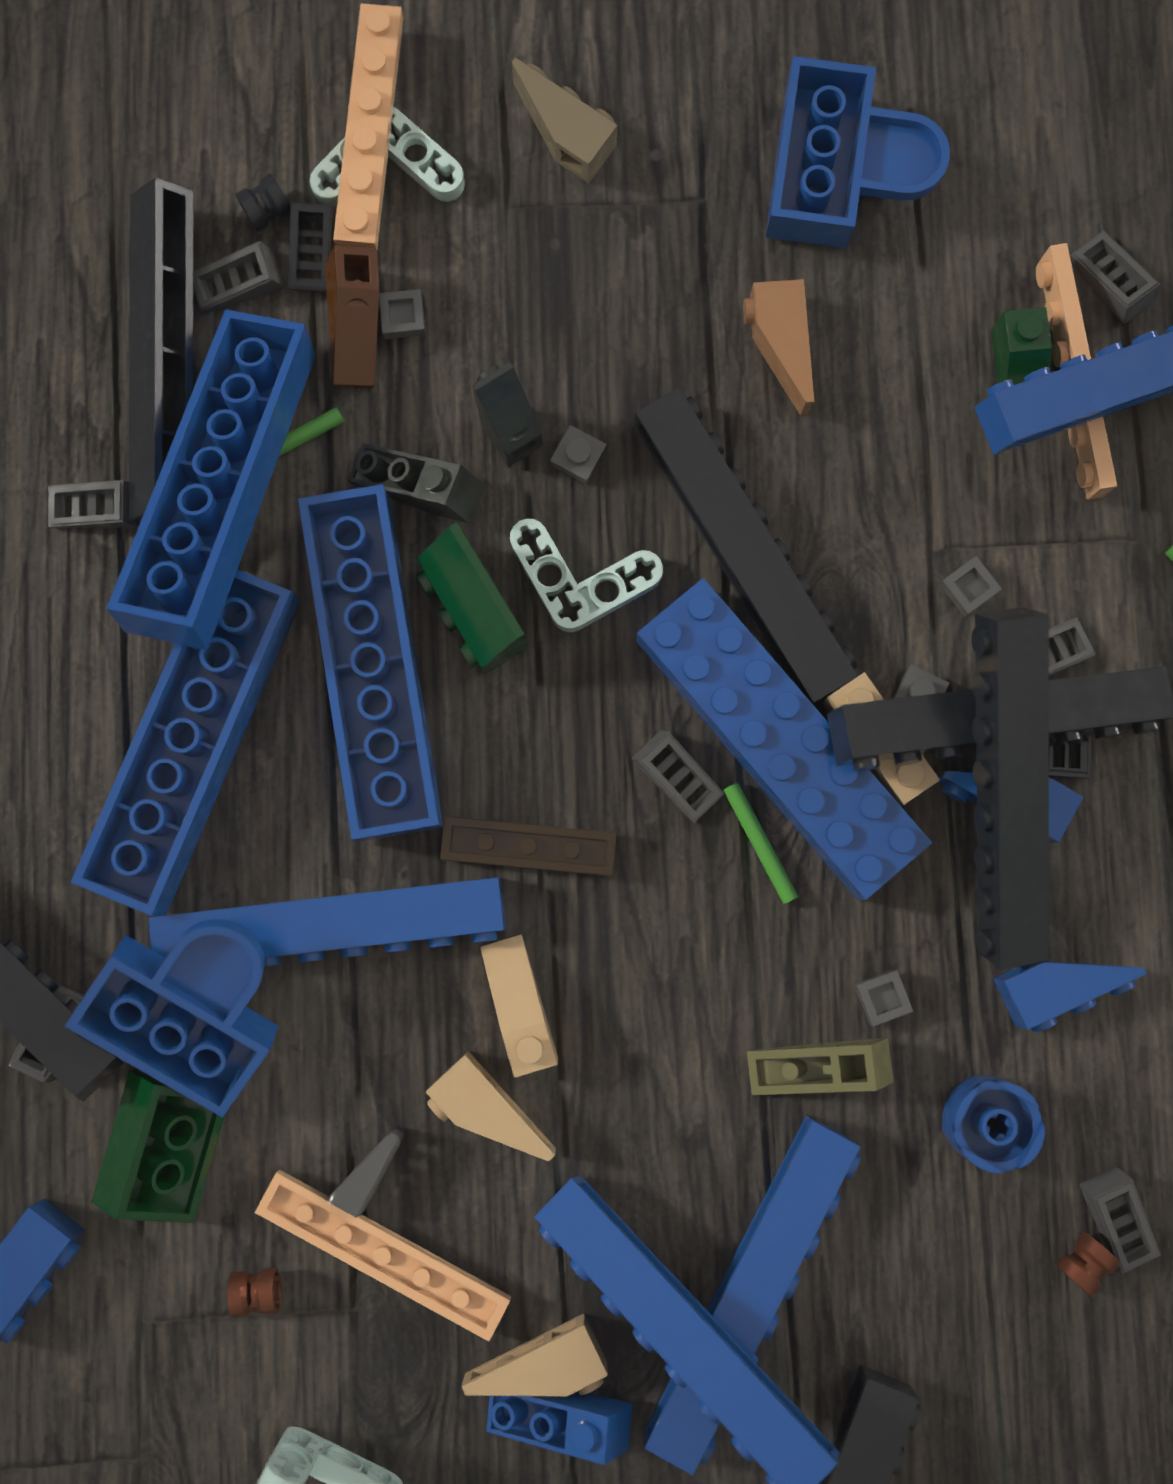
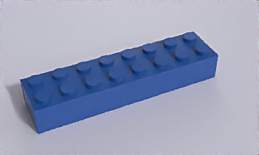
[106,309,316,650]
[298,484,444,842]
[70,569,301,916]
[636,578,932,900]

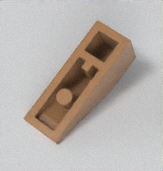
[743,279,814,416]

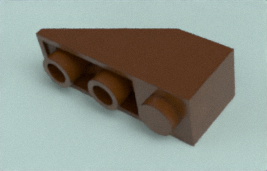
[325,245,379,388]

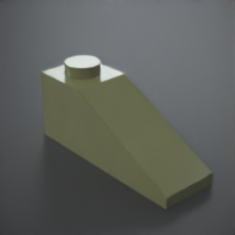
[747,1038,894,1095]

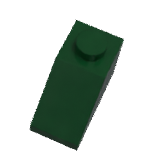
[991,307,1052,385]

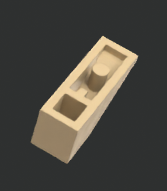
[480,934,558,1078]
[426,1051,556,1162]
[462,1313,608,1396]

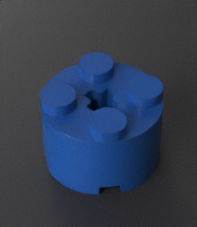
[942,1075,1045,1173]

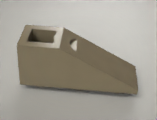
[512,57,617,183]

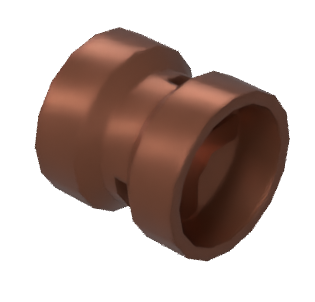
[1056,1231,1121,1297]
[227,1267,282,1319]

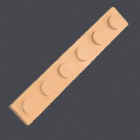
[333,3,404,248]
[1036,243,1117,500]
[255,1170,511,1341]

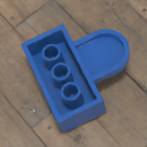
[765,56,950,249]
[65,919,278,1118]

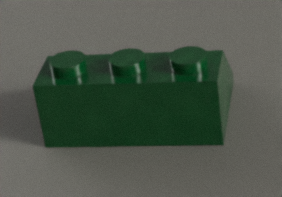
[416,522,528,674]
[91,1071,225,1223]

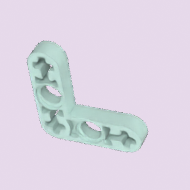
[310,107,465,207]
[510,519,663,632]
[257,1426,403,1484]

